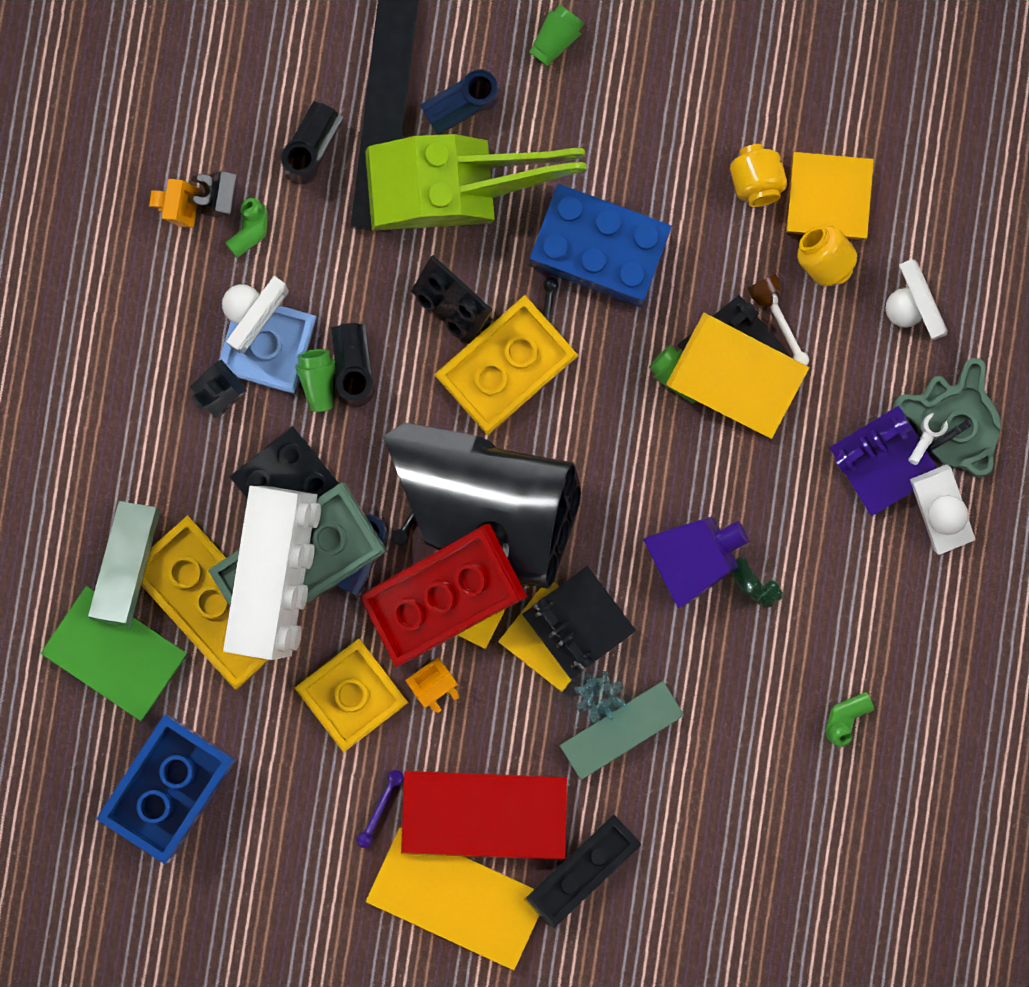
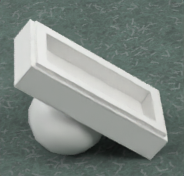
[885,259,948,340]
[222,276,289,354]
[910,464,976,555]

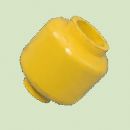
[730,144,787,207]
[797,226,858,286]

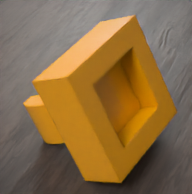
[149,179,200,228]
[405,657,459,713]

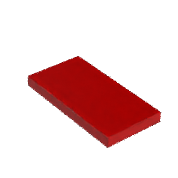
[359,523,527,667]
[401,771,567,860]

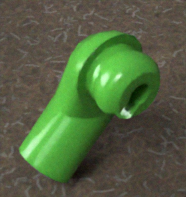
[225,198,268,258]
[825,692,874,747]

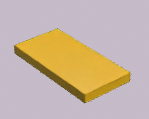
[141,515,269,690]
[366,827,539,970]

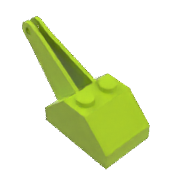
[365,134,587,231]

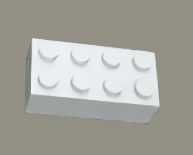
[223,486,321,660]

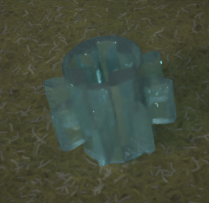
[574,671,625,723]

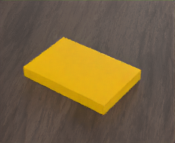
[434,295,579,435]
[666,313,810,439]

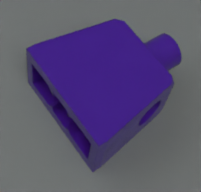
[643,516,749,608]

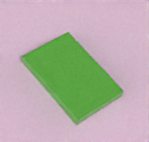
[41,586,188,721]

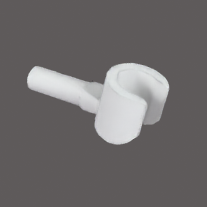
[909,413,948,465]

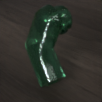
[731,557,783,608]

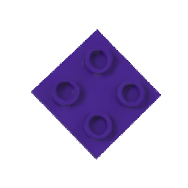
[829,405,937,517]

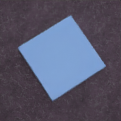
[219,306,317,394]

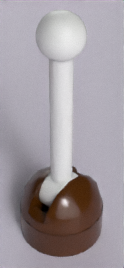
[747,273,809,366]

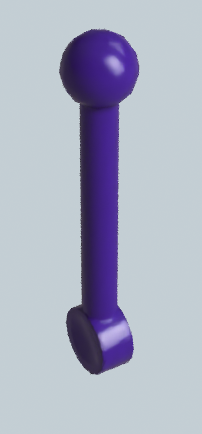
[356,770,404,848]

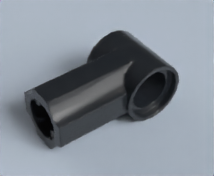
[281,101,344,185]
[331,323,374,407]

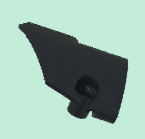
[383,422,581,589]

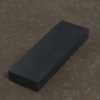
[524,815,642,929]

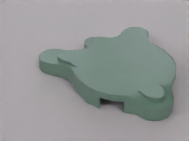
[893,358,1001,477]

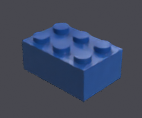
[529,183,672,308]
[96,715,237,864]

